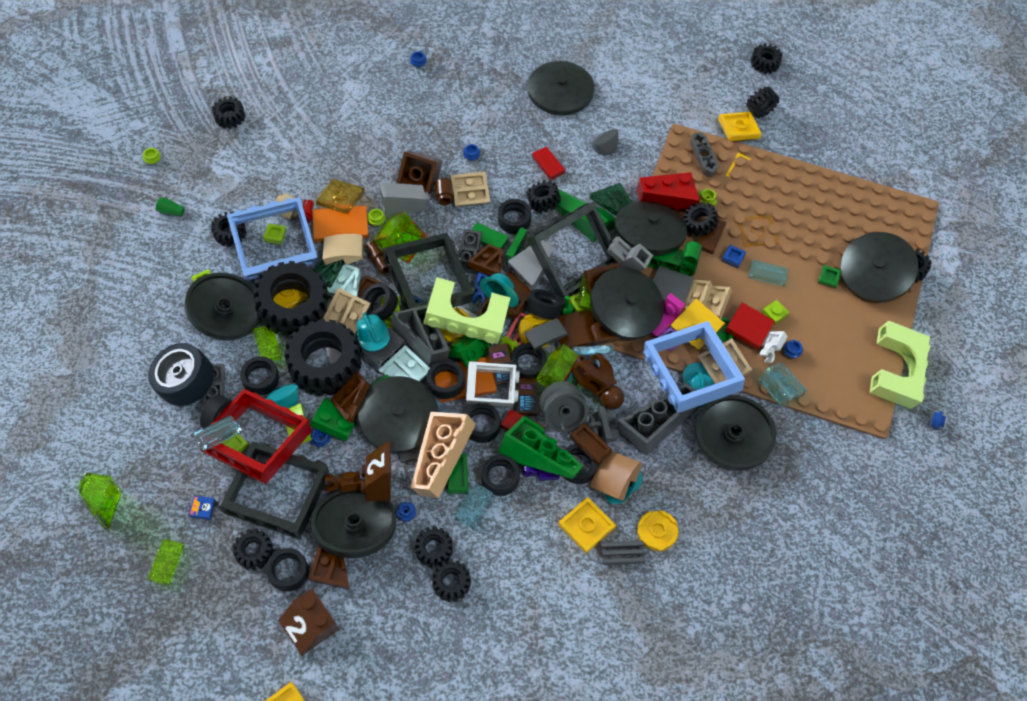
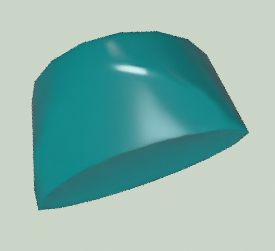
[266,384,299,408]

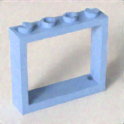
[227,197,318,281]
[643,321,745,413]

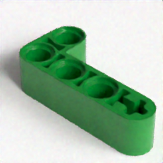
[647,241,702,276]

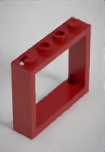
[197,389,311,484]

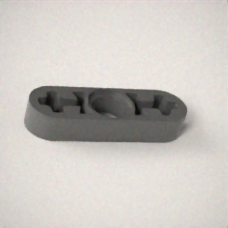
[690,132,718,176]

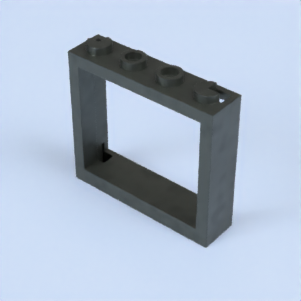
[527,202,618,297]
[383,233,475,310]
[220,441,330,540]

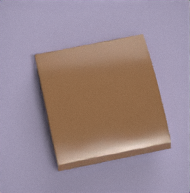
[590,451,642,500]

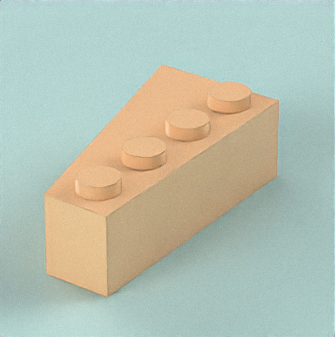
[411,412,476,498]

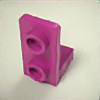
[651,293,685,338]

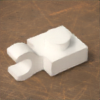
[760,331,788,363]

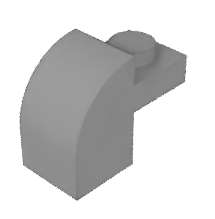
[606,236,653,271]

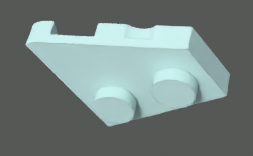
[327,262,361,297]
[378,345,430,383]

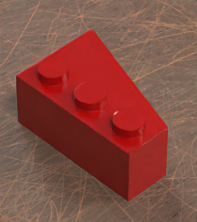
[637,172,700,211]

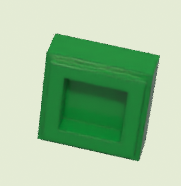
[818,265,842,289]

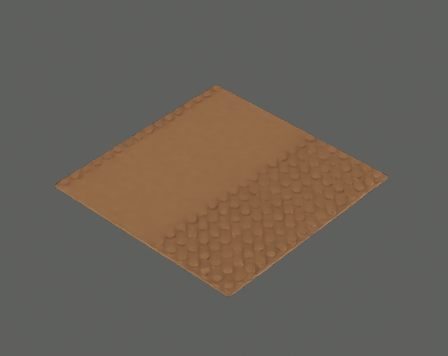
[598,124,939,439]

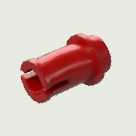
[298,199,314,223]

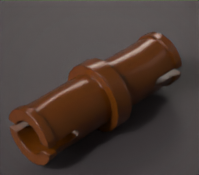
[365,241,389,274]

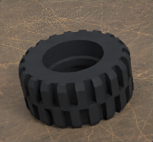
[254,261,328,336]
[284,319,362,396]

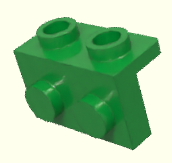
[448,335,492,367]

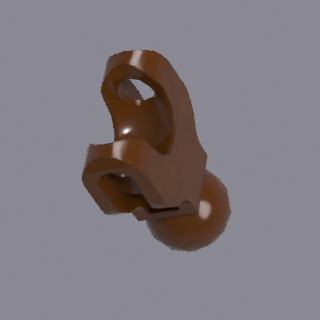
[572,353,625,410]

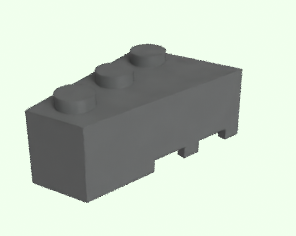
[391,305,450,367]

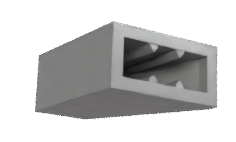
[379,183,430,219]
[507,240,553,291]

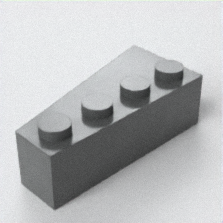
[617,383,700,456]

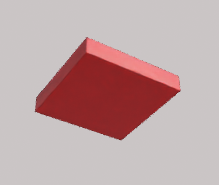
[725,302,775,350]

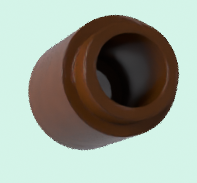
[435,178,454,205]

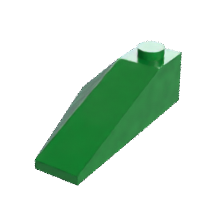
[553,189,616,243]
[498,416,583,479]

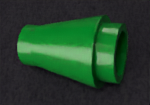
[156,197,185,217]

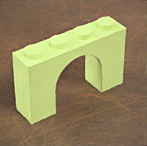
[423,277,510,344]
[869,321,930,409]

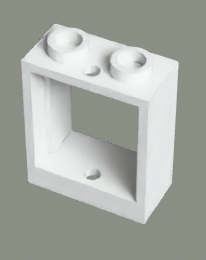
[466,362,519,408]

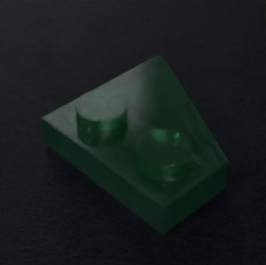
[590,183,633,216]
[313,259,345,288]

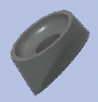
[592,129,619,155]

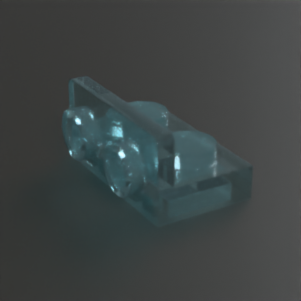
[759,362,807,408]

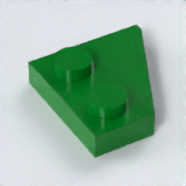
[310,398,355,442]

